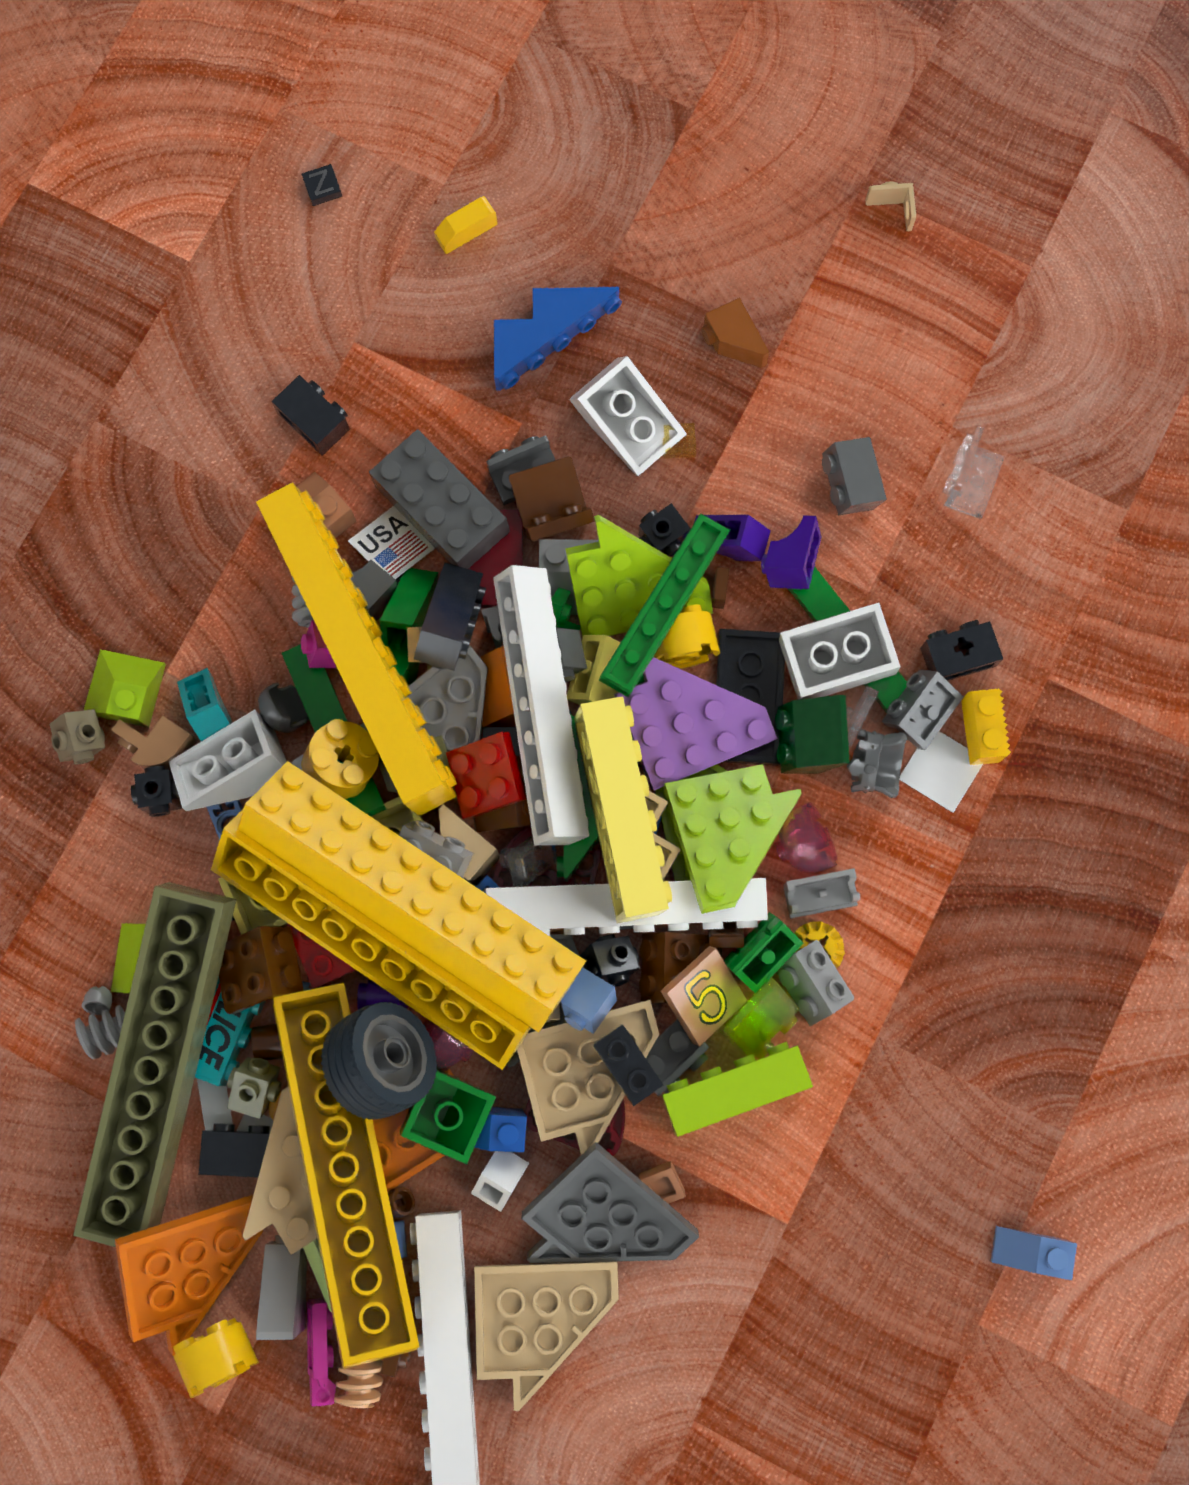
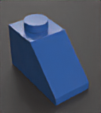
[474,1107,527,1152]

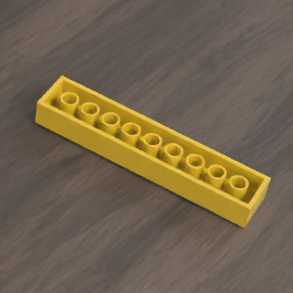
[256,482,457,816]
[238,761,586,1033]
[211,808,531,1070]
[273,983,419,1369]

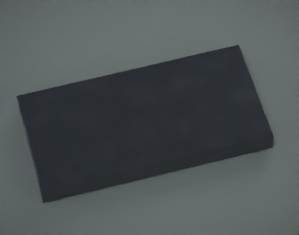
[716,629,785,766]

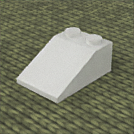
[569,356,687,476]
[169,709,287,811]

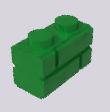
[724,912,804,993]

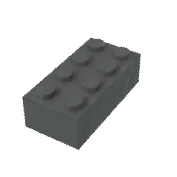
[369,429,510,569]

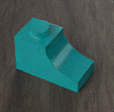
[177,668,232,741]

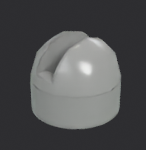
[82,986,112,1015]

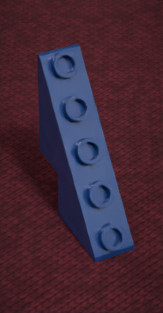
[494,287,622,391]

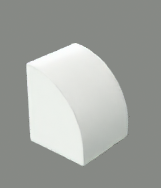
[471,1151,529,1212]

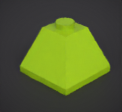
[84,649,166,728]

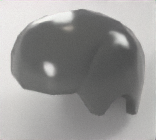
[258,683,309,733]

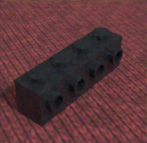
[414,562,486,671]

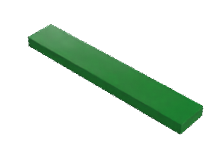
[599,513,730,698]
[787,566,908,740]
[281,644,386,816]

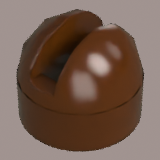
[388,1187,415,1218]

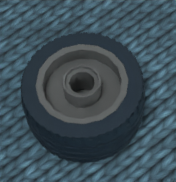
[321,1002,437,1120]

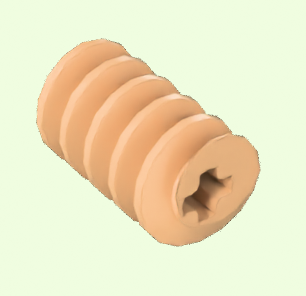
[334,1360,383,1408]

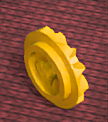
[794,921,845,969]

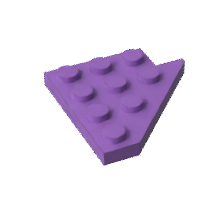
[614,657,777,790]

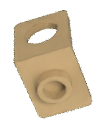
[865,181,916,231]

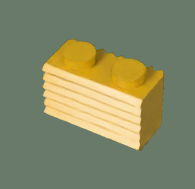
[961,689,1011,765]

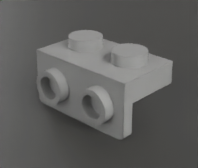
[776,940,854,1026]

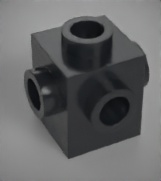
[638,503,691,557]
[131,766,182,817]
[580,934,640,987]

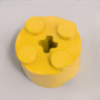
[654,604,720,669]
[301,719,379,799]
[173,1318,259,1398]

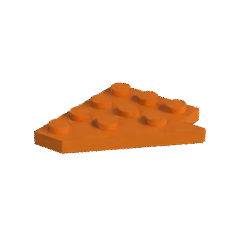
[115,1194,263,1356]

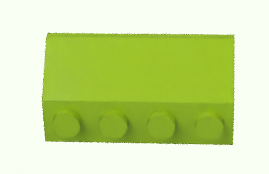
[662,1042,813,1137]

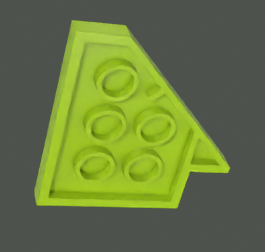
[565,515,713,638]
[663,764,802,914]

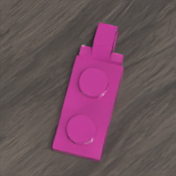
[306,1298,336,1406]

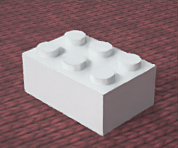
[779,603,901,700]

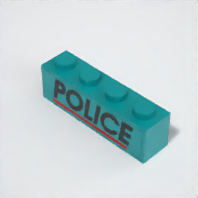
[195,976,266,1086]

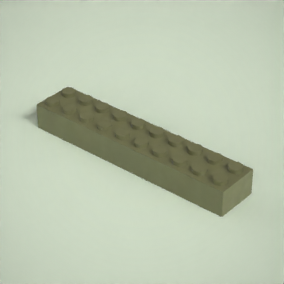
[73,882,237,1247]

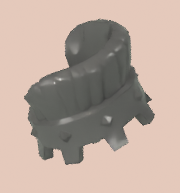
[846,728,907,798]

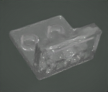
[942,425,1005,519]

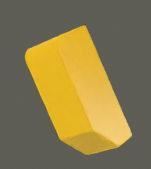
[434,196,498,254]

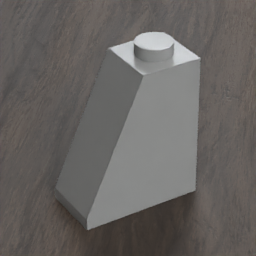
[256,1235,307,1340]

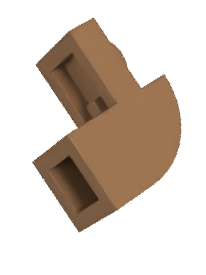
[111,715,198,770]

